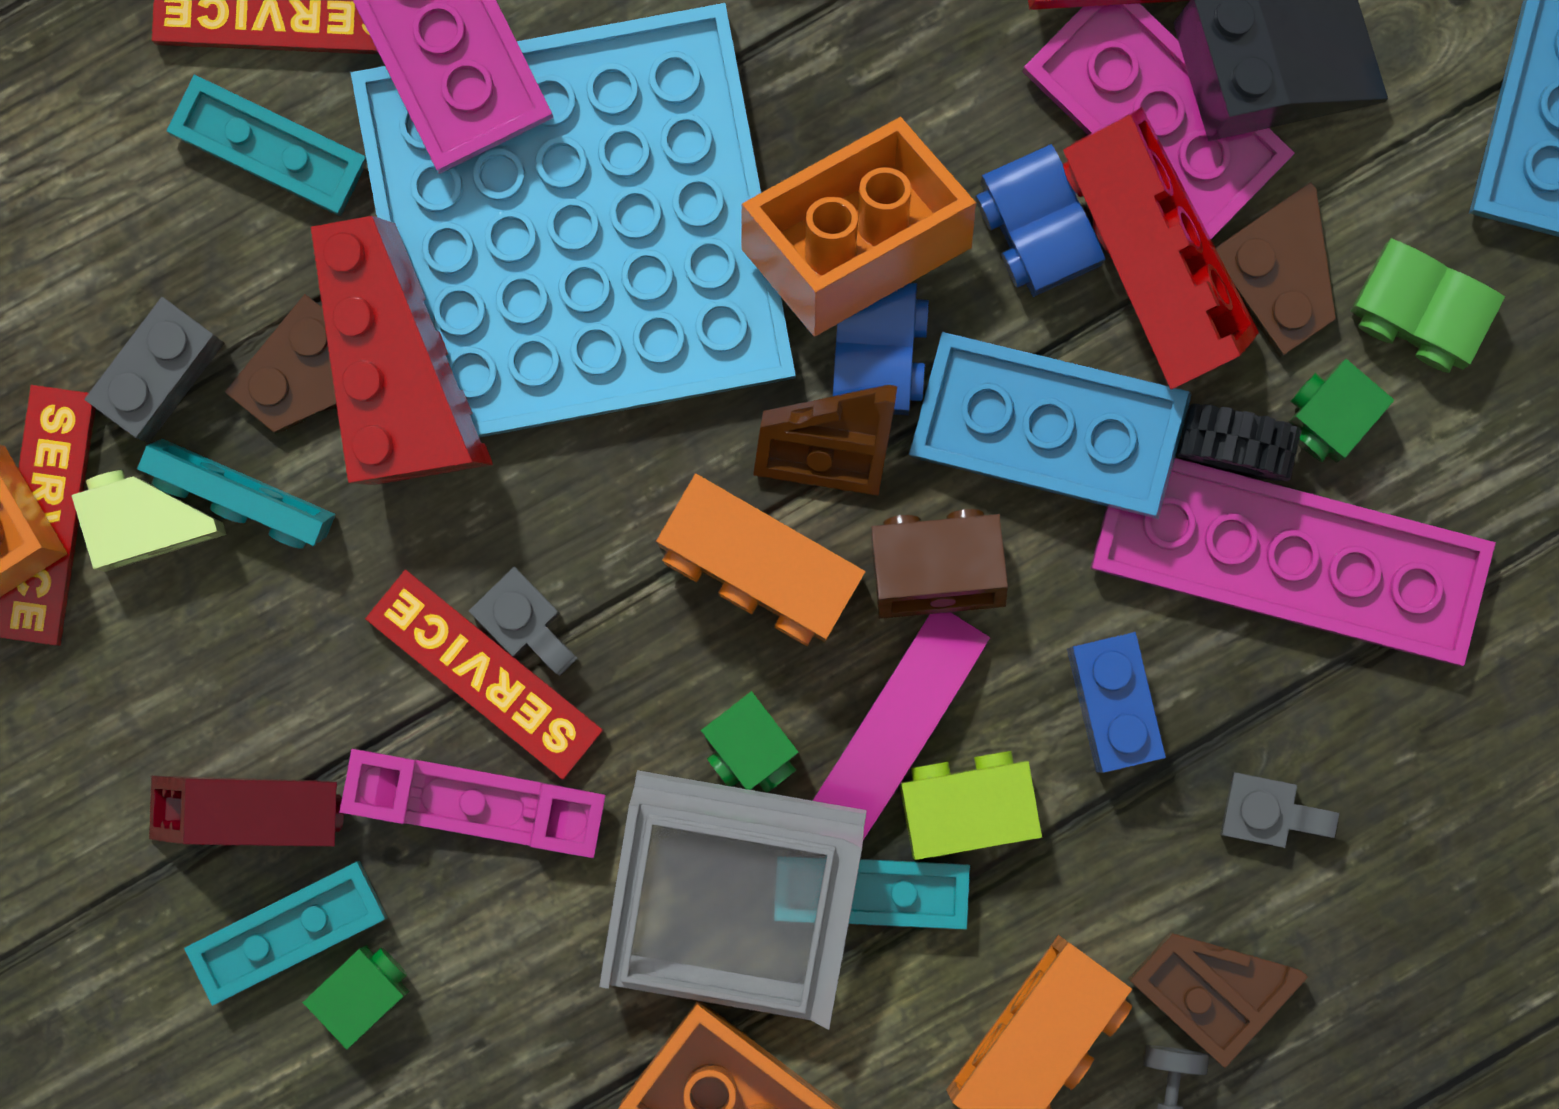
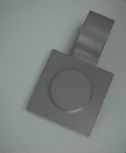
[469,567,578,676]
[1220,772,1339,848]

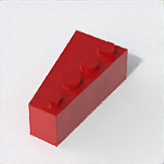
[1063,107,1259,390]
[311,216,493,485]

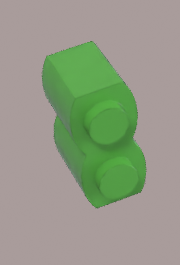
[1350,238,1505,373]

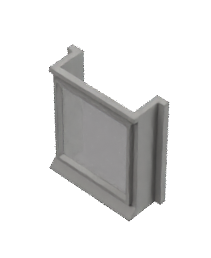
[599,770,867,1030]

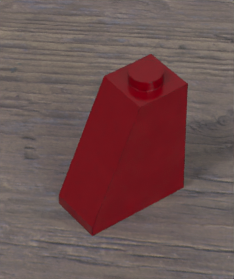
[149,776,344,847]

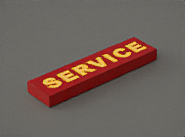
[152,0,380,55]
[0,385,96,646]
[365,569,604,780]

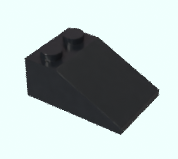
[1173,0,1388,141]

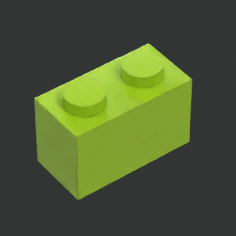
[900,750,1042,860]

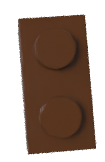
[871,509,1008,619]

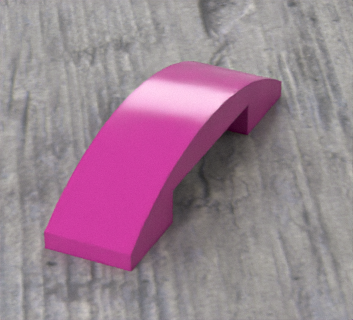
[812,612,990,840]
[340,749,605,858]

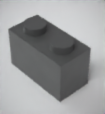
[84,297,224,444]

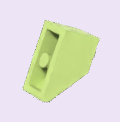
[72,470,226,572]

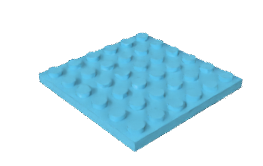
[350,3,796,437]

